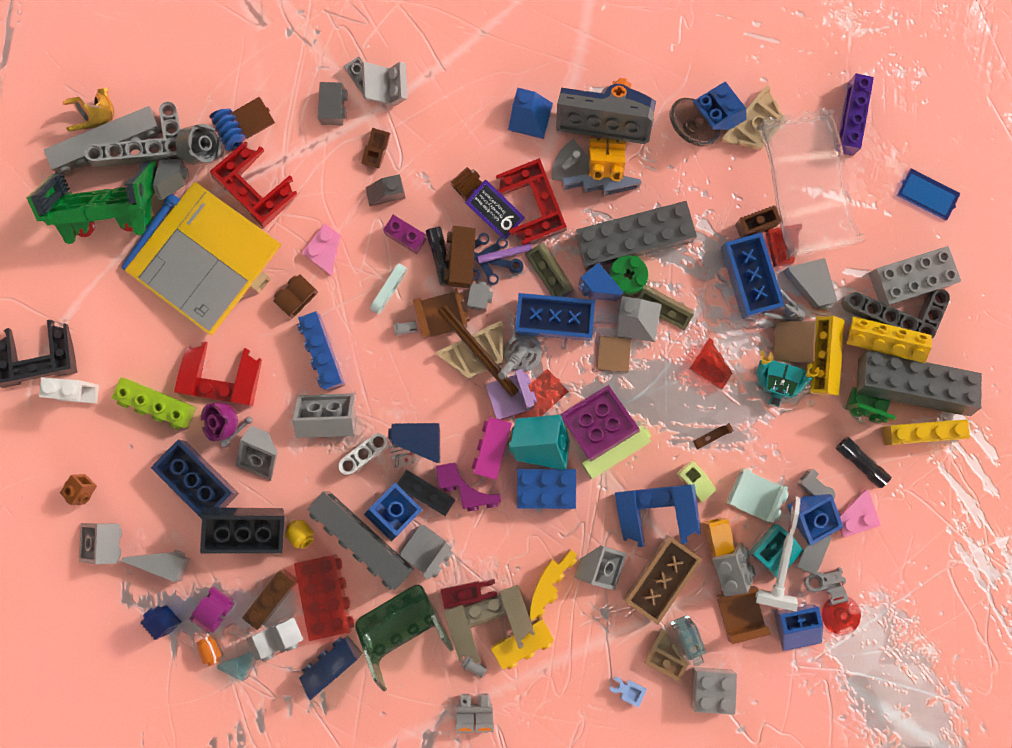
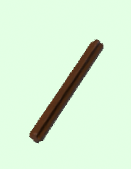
[438,305,519,397]

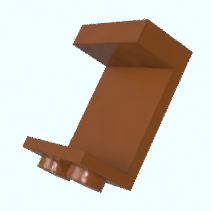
[413,288,470,339]
[716,586,771,644]

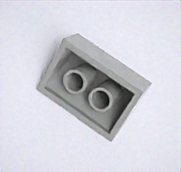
[292,393,356,438]

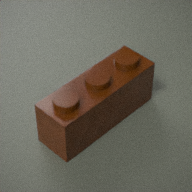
[444,225,476,288]
[242,568,299,630]

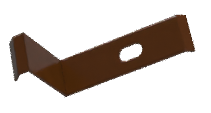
[693,423,734,449]

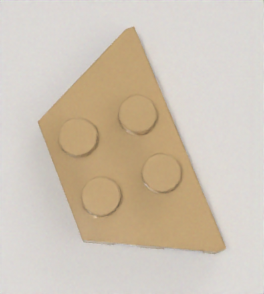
[721,85,786,151]
[436,320,503,379]

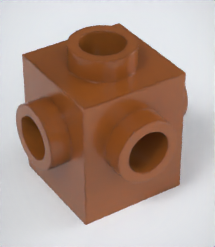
[60,474,97,505]

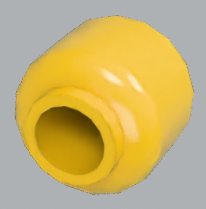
[285,520,314,549]

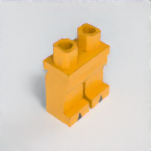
[588,138,626,181]

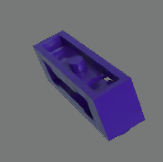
[835,73,874,156]

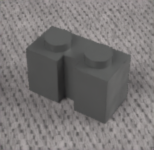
[318,82,348,125]

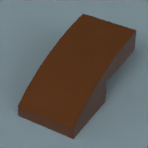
[361,128,391,169]

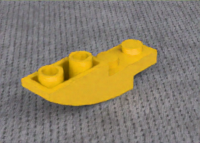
[529,549,577,621]

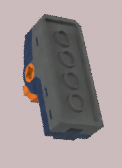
[556,77,656,144]

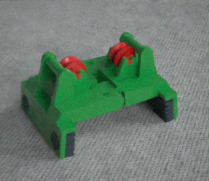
[26,161,157,244]

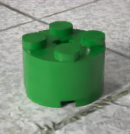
[609,255,648,297]

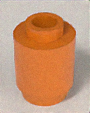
[196,635,222,667]

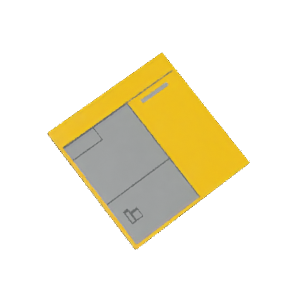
[125,181,282,336]

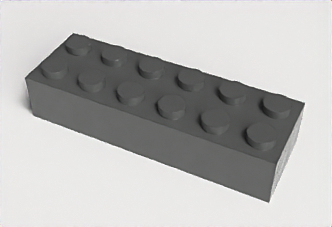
[575,200,697,270]
[856,350,982,417]
[307,491,414,590]

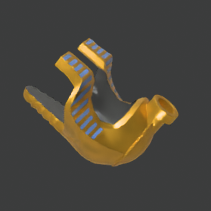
[62,87,114,132]

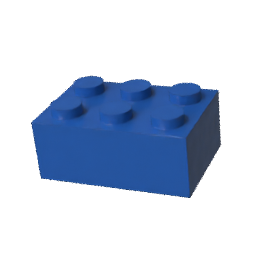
[517,469,576,509]

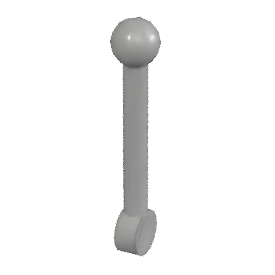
[221,417,252,447]

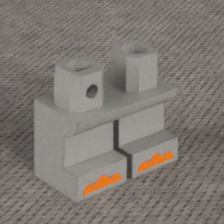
[456,693,494,733]

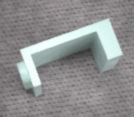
[726,468,789,523]

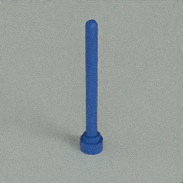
[121,194,181,270]

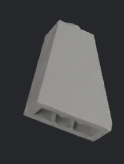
[783,258,838,311]

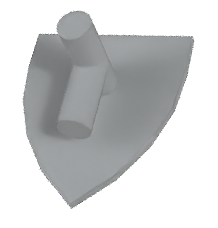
[552,139,589,181]

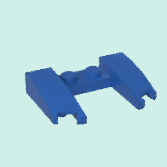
[615,484,701,547]

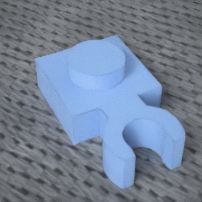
[609,676,647,708]

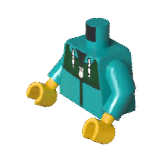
[756,350,819,407]

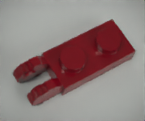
[440,579,498,609]

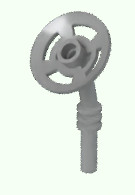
[498,335,542,379]

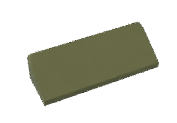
[525,243,574,297]
[637,285,695,331]

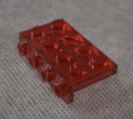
[294,554,354,641]

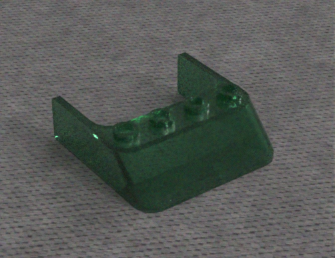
[355,585,454,692]

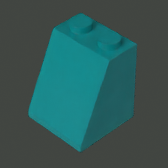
[509,414,570,470]

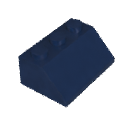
[299,635,363,701]

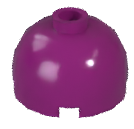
[200,402,238,442]

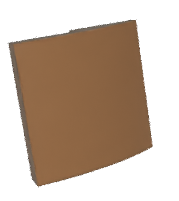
[774,321,816,362]

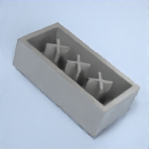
[869,245,962,306]

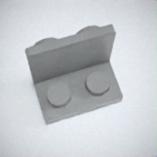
[362,61,408,106]

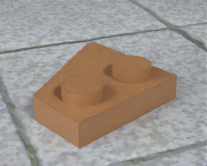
[644,628,689,682]

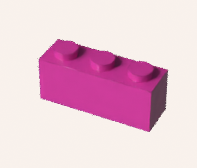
[471,417,512,480]

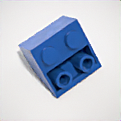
[693,81,747,130]
[774,604,823,651]

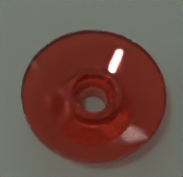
[821,597,861,635]

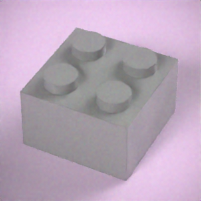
[691,667,737,715]

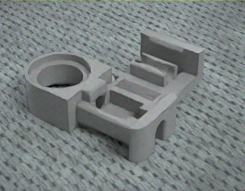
[804,567,849,606]

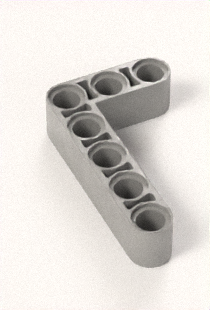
[84,101,180,167]

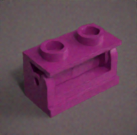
[383,214,427,255]

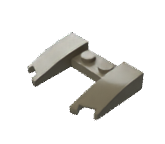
[444,585,535,664]

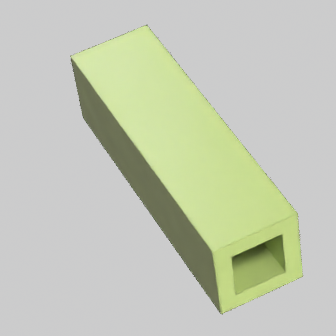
[581,425,651,479]

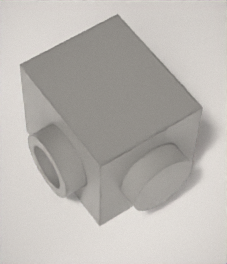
[467,281,493,311]

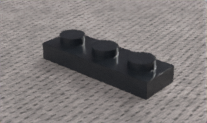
[397,469,456,516]

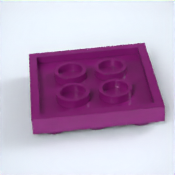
[561,385,640,462]

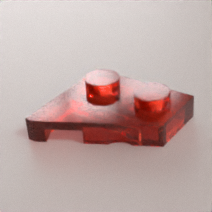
[765,224,802,268]
[689,338,732,390]

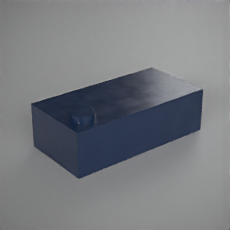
[151,439,239,519]

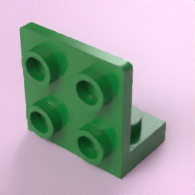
[845,387,896,424]

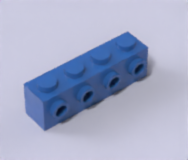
[297,311,346,391]

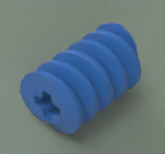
[209,108,246,151]

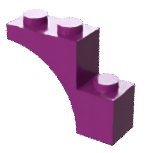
[436,462,501,512]

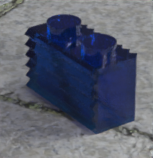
[140,605,182,640]

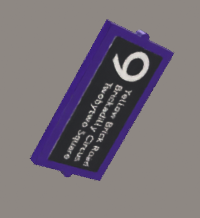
[465,179,525,239]

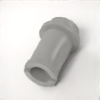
[393,321,418,337]
[461,657,487,679]

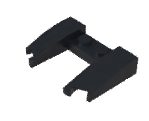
[0,319,77,388]

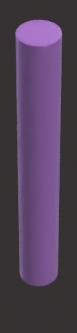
[476,243,532,264]

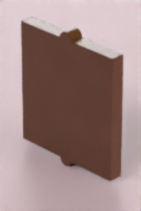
[232,96,275,139]

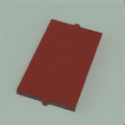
[514,369,569,420]

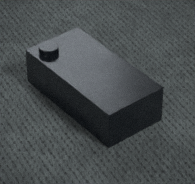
[200,507,285,554]

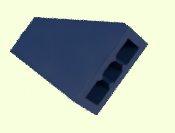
[388,423,441,463]

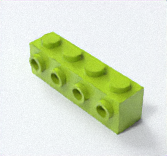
[111,377,197,430]

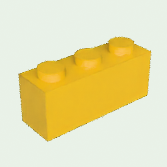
[491,617,555,670]

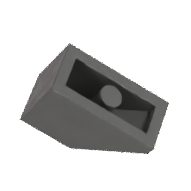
[153,159,189,200]
[365,174,406,206]

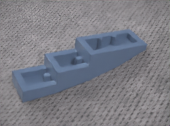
[562,175,642,196]

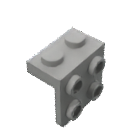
[400,525,453,580]
[713,542,756,597]

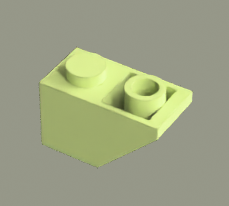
[676,461,716,503]

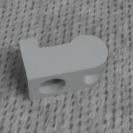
[796,469,836,499]

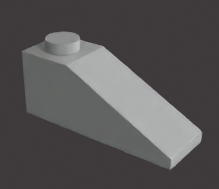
[121,550,191,582]

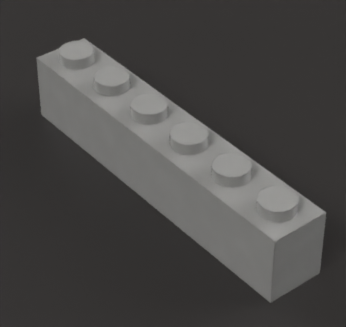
[43,106,162,175]

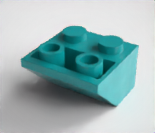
[749,524,804,579]

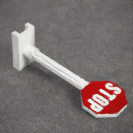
[756,496,800,612]

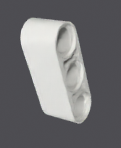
[339,433,389,475]

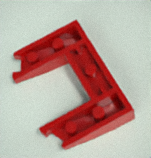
[210,141,297,228]
[496,158,567,245]
[174,341,262,406]

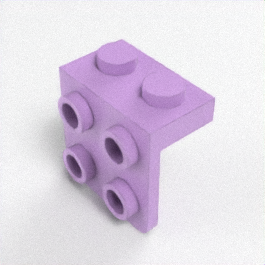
[486,369,537,420]

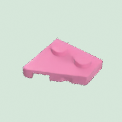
[302,224,341,276]
[839,490,881,538]

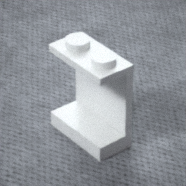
[39,377,99,404]

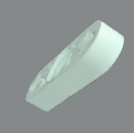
[370,263,408,315]

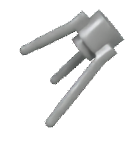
[762,289,805,321]

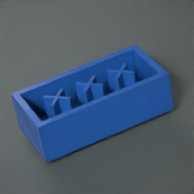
[721,232,785,319]
[515,293,596,341]

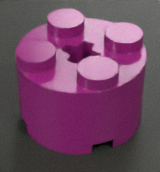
[189,586,235,634]

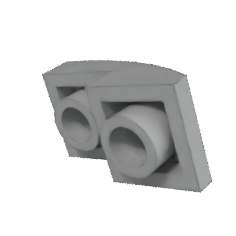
[343,56,363,95]
[797,536,832,576]

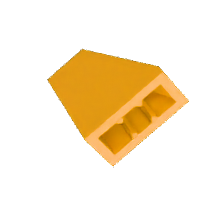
[701,517,735,567]

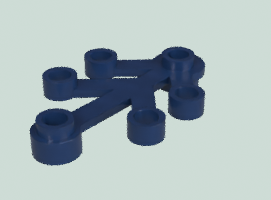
[472,233,524,286]

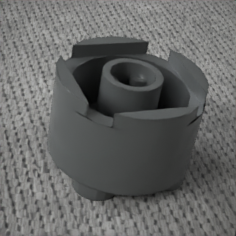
[176,124,222,165]

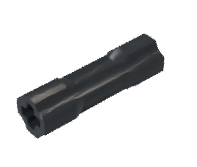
[426,226,448,286]
[836,437,892,488]

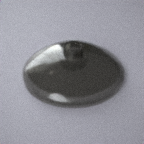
[669,98,720,147]

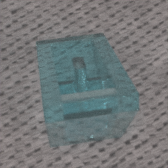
[217,651,256,681]

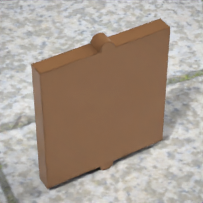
[597,336,631,373]

